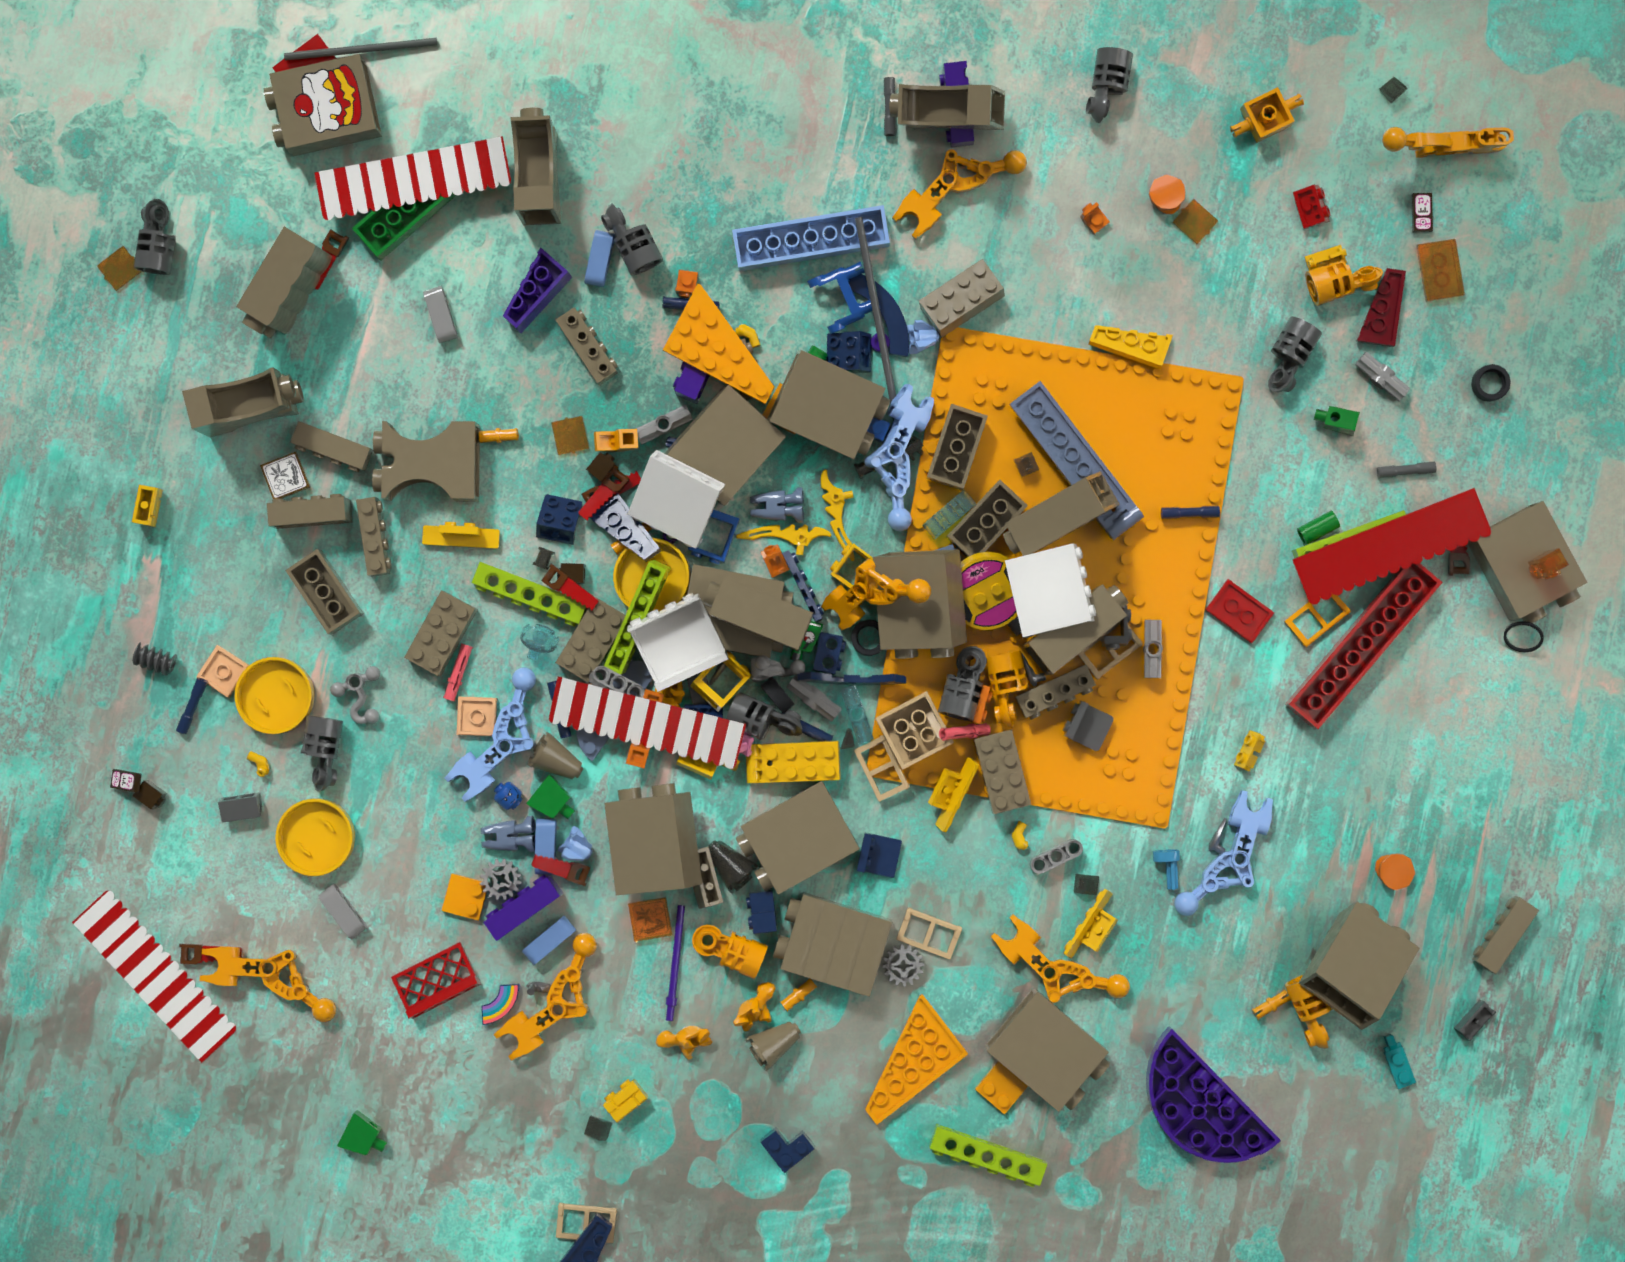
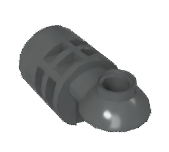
[1086,47,1133,123]
[134,199,176,275]
[601,203,663,276]
[1268,316,1322,392]
[938,646,987,722]
[726,692,803,740]
[301,715,343,792]

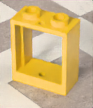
[830,543,873,602]
[690,651,752,712]

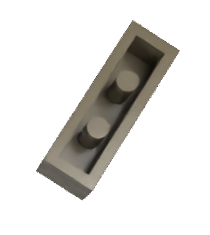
[693,847,723,909]

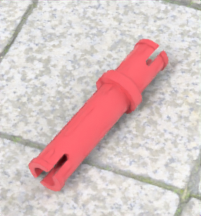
[443,643,473,702]
[939,723,991,741]

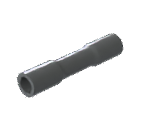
[884,77,896,136]
[1377,461,1437,478]

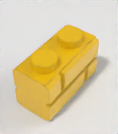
[132,485,163,527]
[603,1079,649,1123]

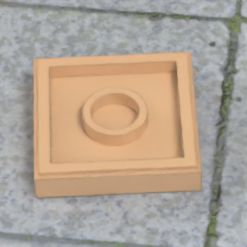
[196,645,249,698]
[457,697,497,736]

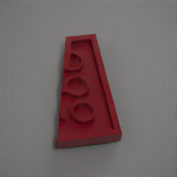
[1356,268,1406,347]

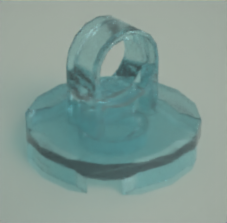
[520,624,559,661]

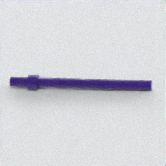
[665,905,685,1021]

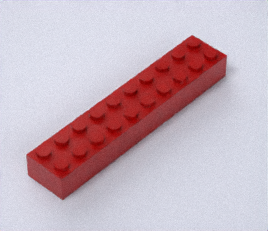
[1285,561,1443,729]

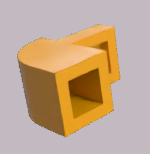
[594,429,638,452]

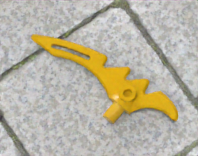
[821,469,855,561]
[736,524,832,555]

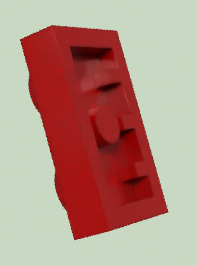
[1293,184,1331,229]

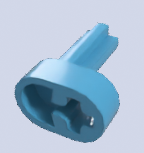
[1153,849,1180,890]

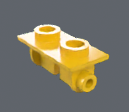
[1304,245,1347,270]
[1234,730,1266,772]

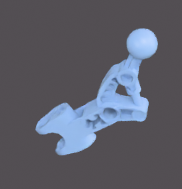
[864,384,934,532]
[445,667,536,802]
[1174,790,1273,916]

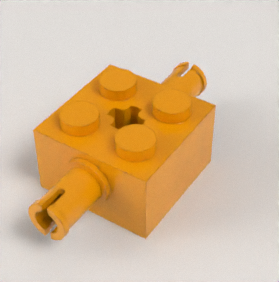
[1230,87,1304,143]

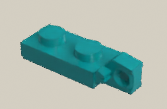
[1383,1034,1416,1089]

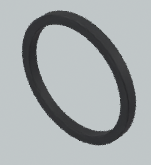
[1504,621,1544,652]

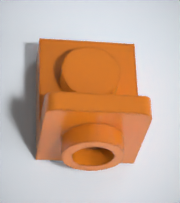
[1080,202,1110,235]
[675,270,698,298]
[760,544,789,578]

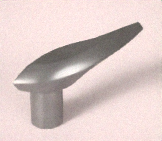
[1022,654,1046,687]
[709,662,727,685]
[1208,818,1227,854]
[526,982,551,995]

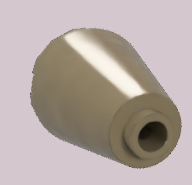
[527,732,583,779]
[745,1022,801,1071]

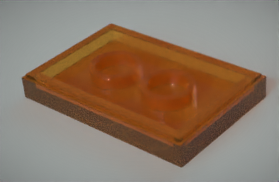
[1416,239,1465,302]

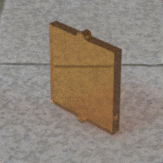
[1172,199,1218,244]
[97,246,142,291]
[551,416,589,455]

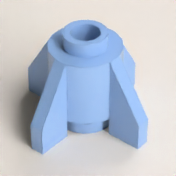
[907,320,939,354]
[557,826,593,861]

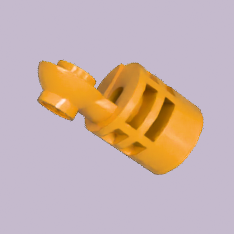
[1305,259,1383,306]
[986,651,1029,728]
[692,924,768,980]
[1284,974,1333,1049]

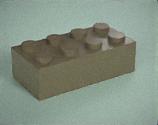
[919,259,1005,338]
[926,404,988,491]
[946,480,1028,557]
[267,494,353,529]
[285,549,364,635]
[404,590,478,676]
[555,597,626,683]
[973,730,1031,814]

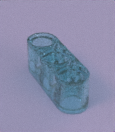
[922,489,977,540]

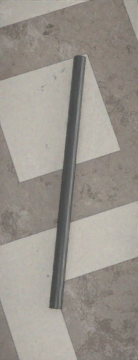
[284,37,438,61]

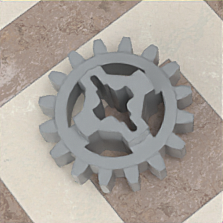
[480,859,521,901]
[882,944,924,987]

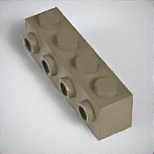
[556,307,618,386]
[290,421,373,473]
[356,497,392,577]
[1015,664,1096,720]
[1472,896,1539,974]

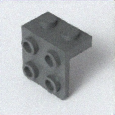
[1101,605,1132,650]
[1063,701,1113,751]

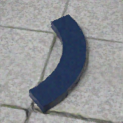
[848,274,909,357]
[797,672,906,685]

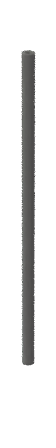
[855,217,896,421]

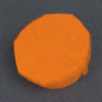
[1149,174,1186,214]
[1375,853,1415,890]

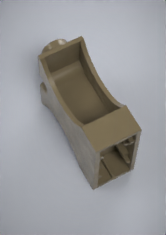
[889,84,1005,130]
[510,107,561,225]
[182,367,304,438]
[372,421,480,502]

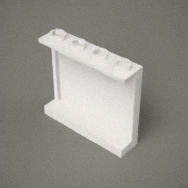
[628,450,726,549]
[1005,543,1096,638]
[627,593,728,692]

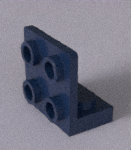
[827,331,872,372]
[536,494,582,545]
[857,832,902,878]

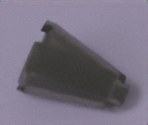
[708,840,759,894]

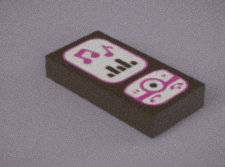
[1412,193,1433,232]
[110,769,142,793]

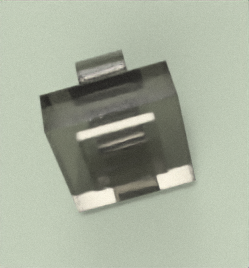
[905,436,924,461]
[1014,452,1039,478]

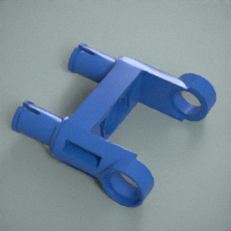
[807,262,880,334]

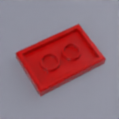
[272,34,337,72]
[1205,579,1275,644]

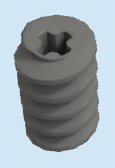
[132,642,177,676]

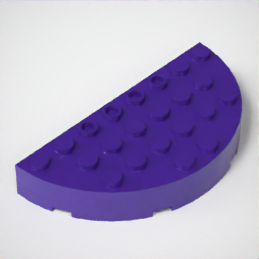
[1146,1026,1281,1163]

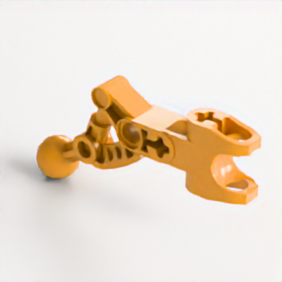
[1382,127,1514,158]
[892,149,1027,240]
[821,559,931,631]
[991,914,1130,1003]
[494,933,597,1061]
[199,946,336,1023]

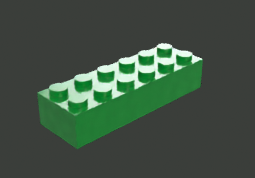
[352,192,456,261]

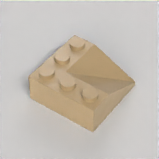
[875,691,954,770]

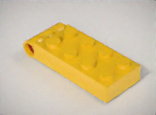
[746,741,841,783]

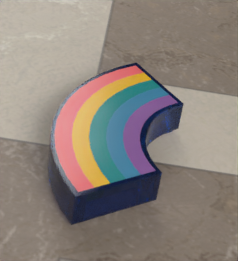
[481,983,520,1025]

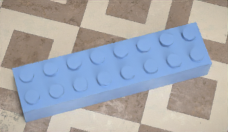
[732,205,890,271]

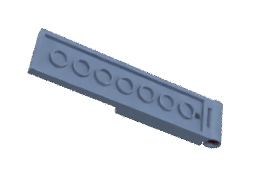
[1009,381,1144,540]

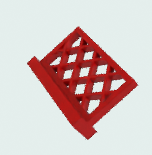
[391,942,481,1019]

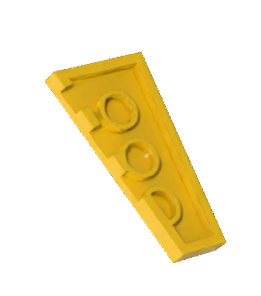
[1088,325,1173,370]

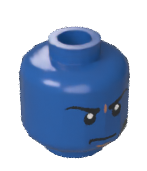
[494,782,523,810]

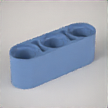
[584,230,615,287]
[535,819,557,875]
[522,915,576,966]

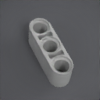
[423,285,458,344]
[589,666,644,698]
[1029,839,1083,874]
[318,884,367,940]

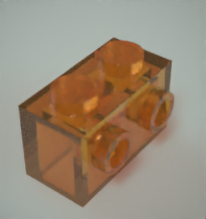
[1528,548,1569,580]

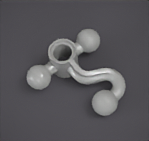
[750,655,805,682]
[330,666,381,724]

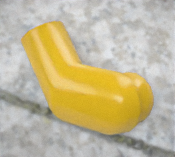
[735,324,760,348]
[247,751,270,777]
[1012,821,1028,850]

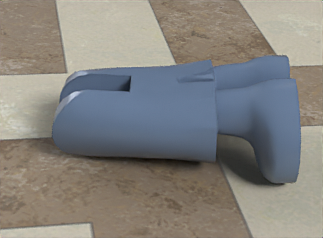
[750,487,804,523]
[480,816,535,852]

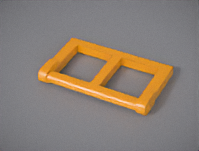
[1284,592,1351,648]

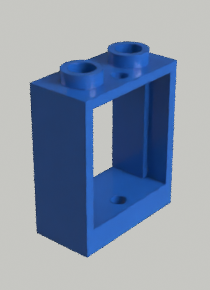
[688,509,740,565]

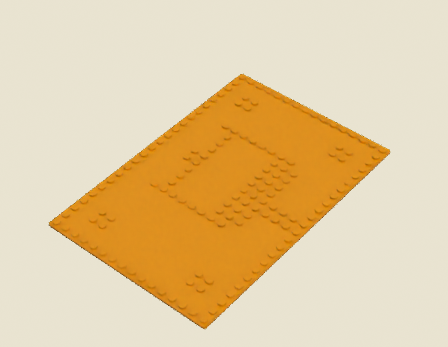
[867,327,1244,828]

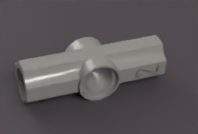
[1355,352,1410,402]
[636,405,693,445]
[1143,620,1163,678]
[786,675,842,722]

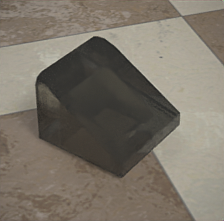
[1379,77,1408,103]
[840,728,855,750]
[1074,873,1099,895]
[584,1115,612,1141]

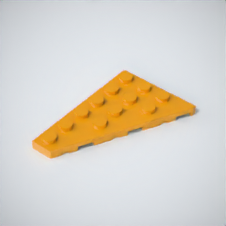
[663,284,775,405]
[865,994,968,1125]

